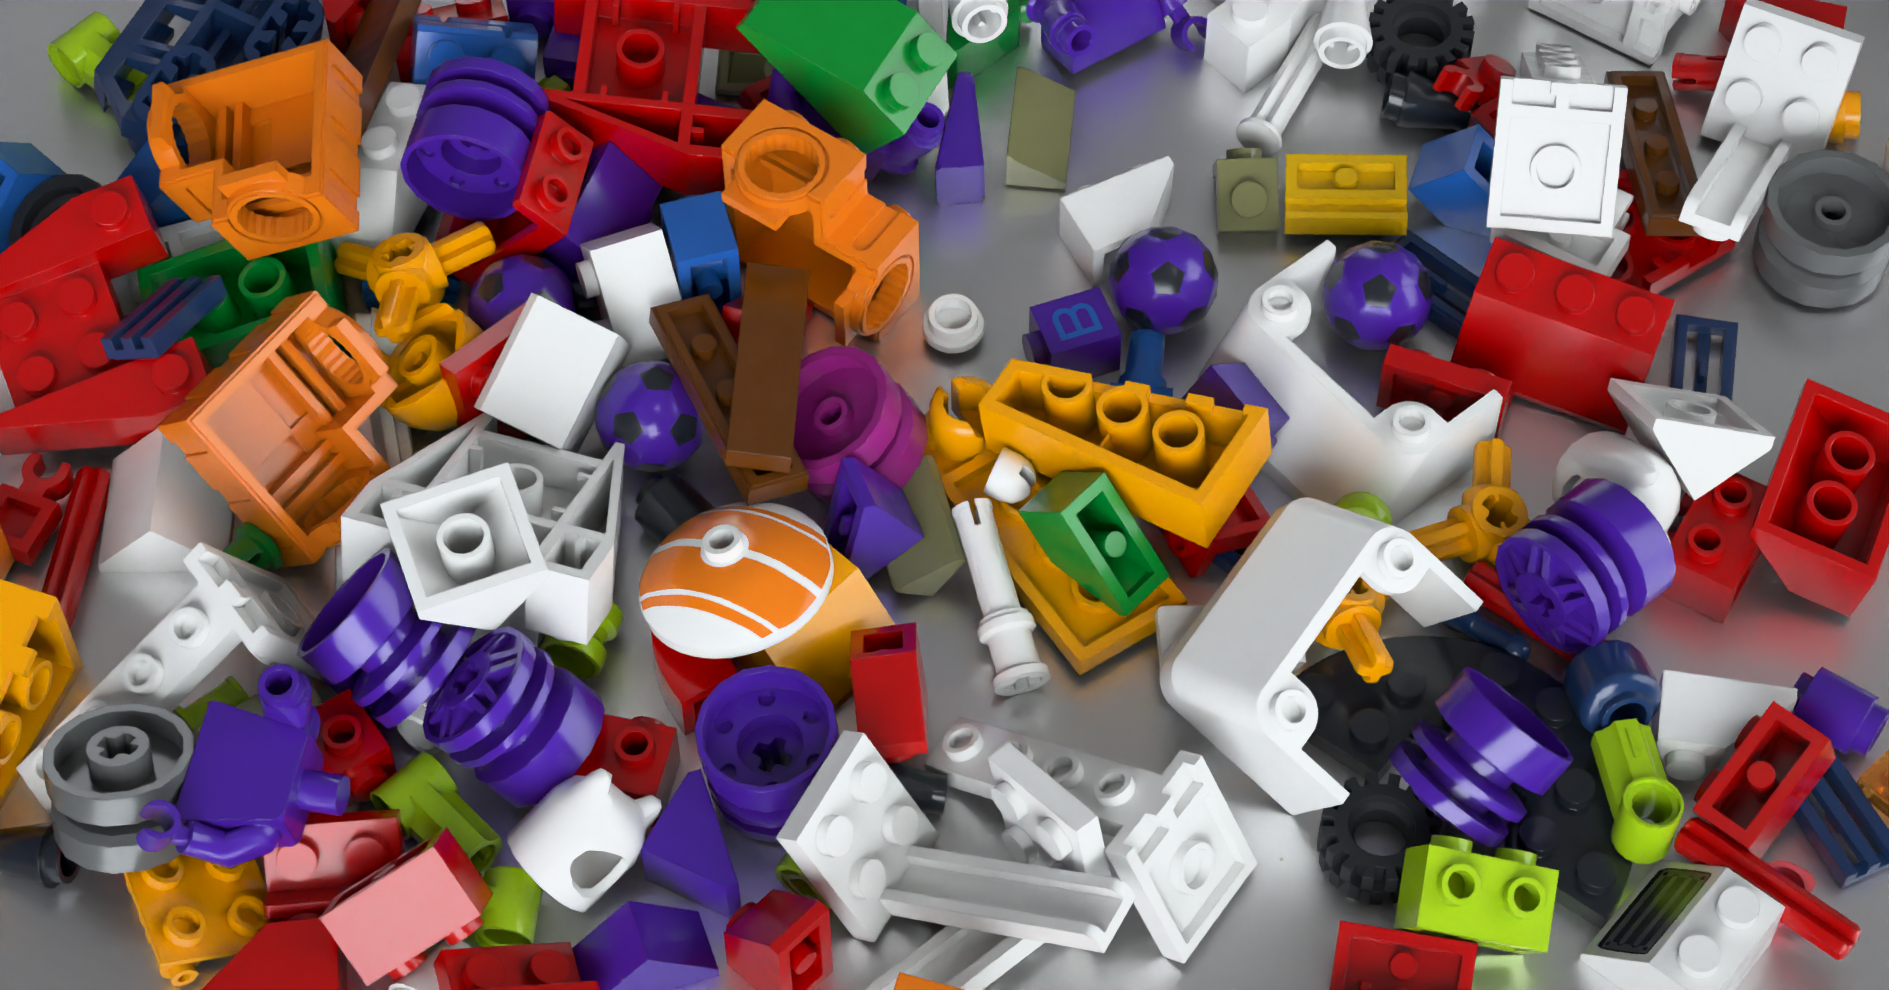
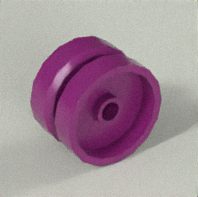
[793,346,928,506]

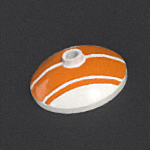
[639,502,834,659]

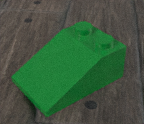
[736,0,958,154]
[136,239,349,370]

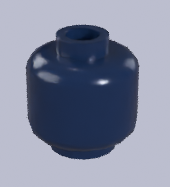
[1563,640,1662,735]

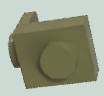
[1213,148,1280,234]

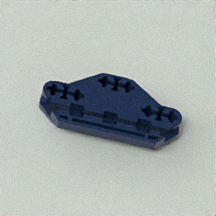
[94,0,325,155]

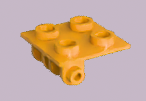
[123,854,280,986]

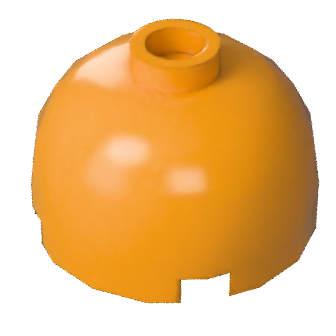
[380,303,484,432]

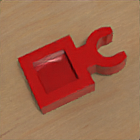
[1432,54,1516,111]
[0,452,75,566]

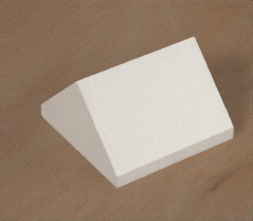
[474,293,632,454]
[1607,378,1775,500]
[98,428,235,573]
[380,462,549,631]

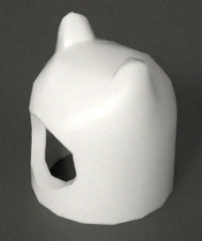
[1552,430,1681,544]
[508,768,662,913]

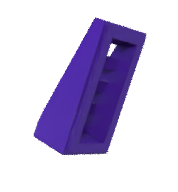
[935,72,985,206]

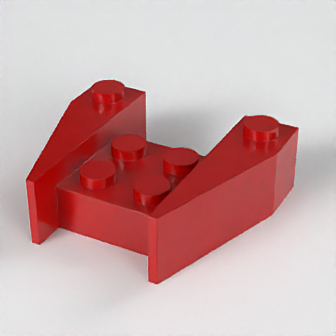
[541,0,761,196]
[0,175,212,455]

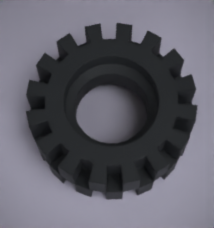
[1365,0,1475,86]
[1317,772,1443,905]

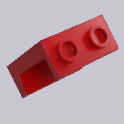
[434,111,594,287]

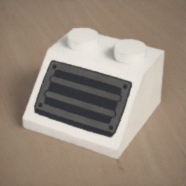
[1579,860,1785,990]

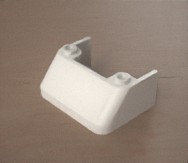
[1197,240,1503,526]
[1160,497,1483,815]

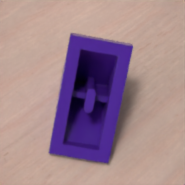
[823,457,924,580]
[641,769,741,918]
[572,901,719,990]

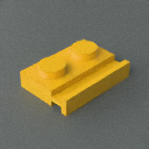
[1284,154,1408,236]

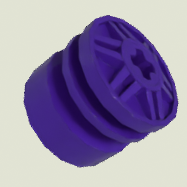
[400,56,551,221]
[1495,478,1676,653]
[297,548,476,728]
[422,626,605,808]
[695,665,840,843]
[1389,666,1574,848]

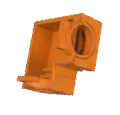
[147,38,363,261]
[721,99,920,347]
[156,290,399,567]

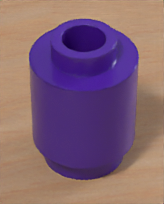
[1793,667,1889,757]

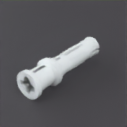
[951,498,1051,696]

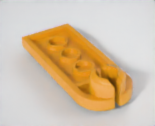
[923,376,1188,676]

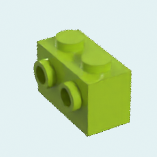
[1394,835,1559,954]

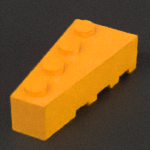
[978,358,1272,548]
[0,579,84,810]

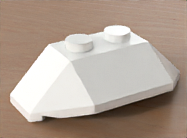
[329,82,428,256]

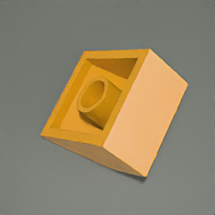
[732,543,896,711]

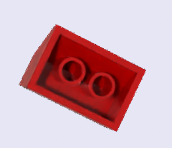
[1450,237,1675,436]
[1749,378,1889,617]

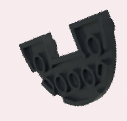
[1296,636,1633,930]

